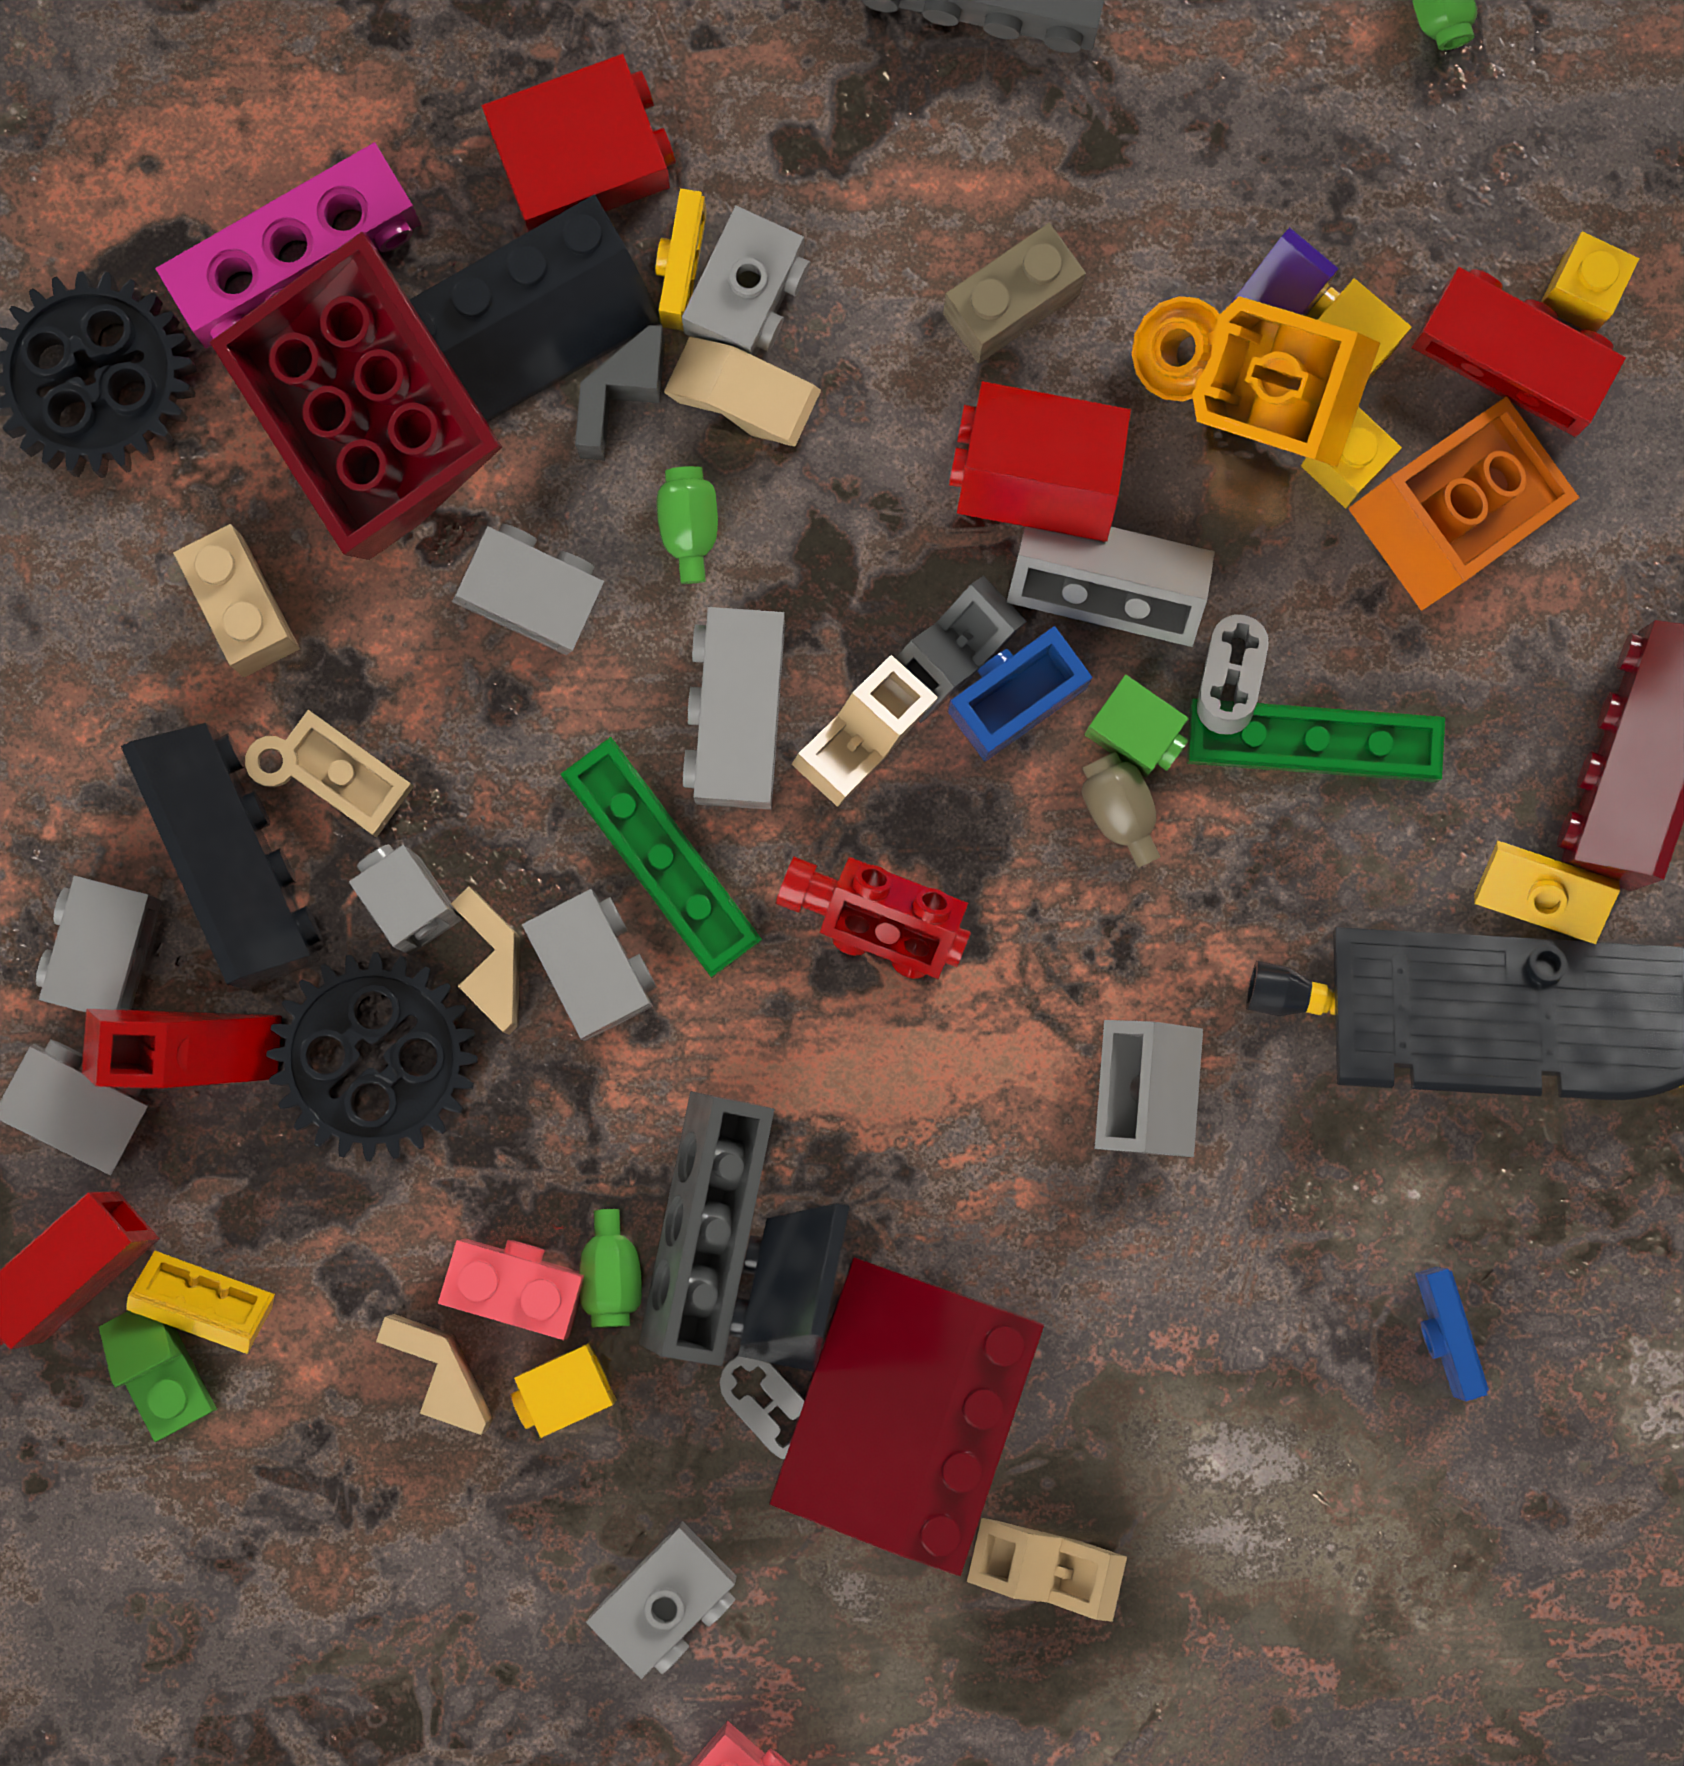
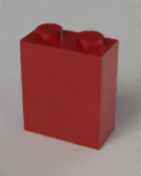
[481,54,676,232]
[949,381,1131,542]
[0,1191,160,1350]

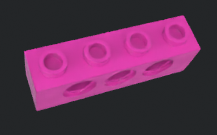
[155,142,421,349]

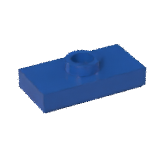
[1415,1267,1489,1401]

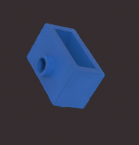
[947,626,1093,762]

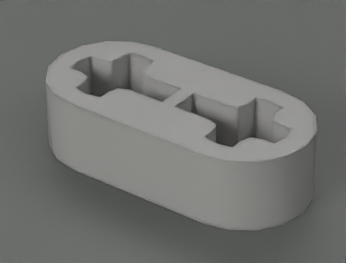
[1197,615,1269,734]
[720,1354,804,1459]

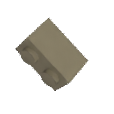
[943,222,1086,364]

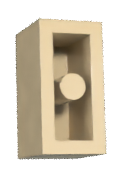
[173,524,300,677]

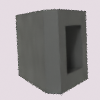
[575,325,665,461]
[895,575,1027,723]

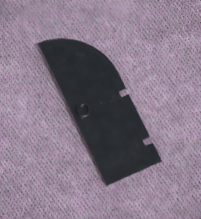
[1333,927,1684,1100]

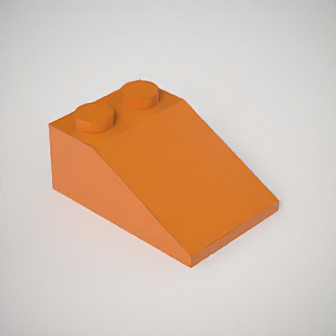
[1348,396,1580,611]

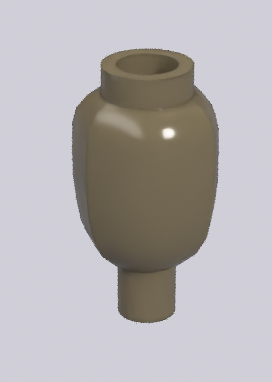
[1081,751,1161,868]

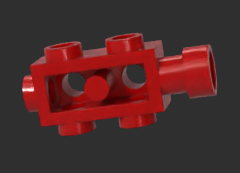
[775,856,971,979]

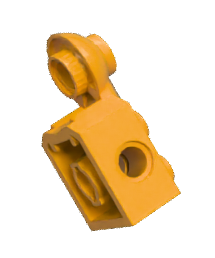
[1131,296,1380,467]

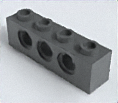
[639,1091,774,1367]

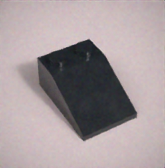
[729,1203,850,1372]

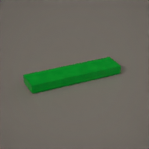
[1186,698,1446,782]
[560,737,763,978]

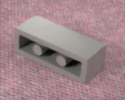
[1007,527,1215,647]
[683,607,785,810]

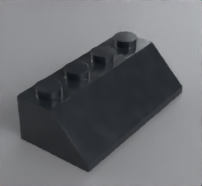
[409,194,661,422]
[120,723,322,992]

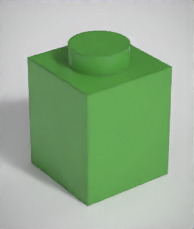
[1084,674,1189,778]

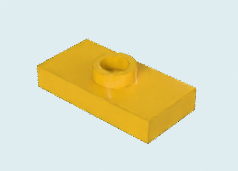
[655,188,707,331]
[1474,840,1620,944]
[126,1251,275,1354]

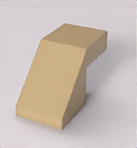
[664,336,821,447]
[791,655,938,807]
[451,886,520,1035]
[376,1314,493,1435]
[967,1518,1127,1622]

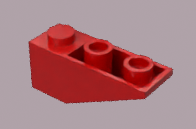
[82,1009,282,1088]

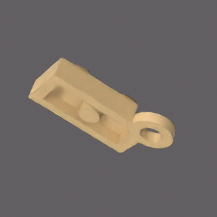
[245,710,414,838]

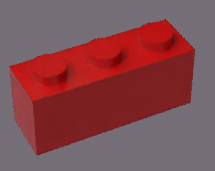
[1411,267,1626,437]

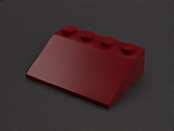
[210,231,502,560]
[769,1257,1045,1577]

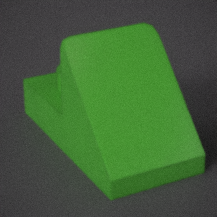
[99,1311,217,1442]

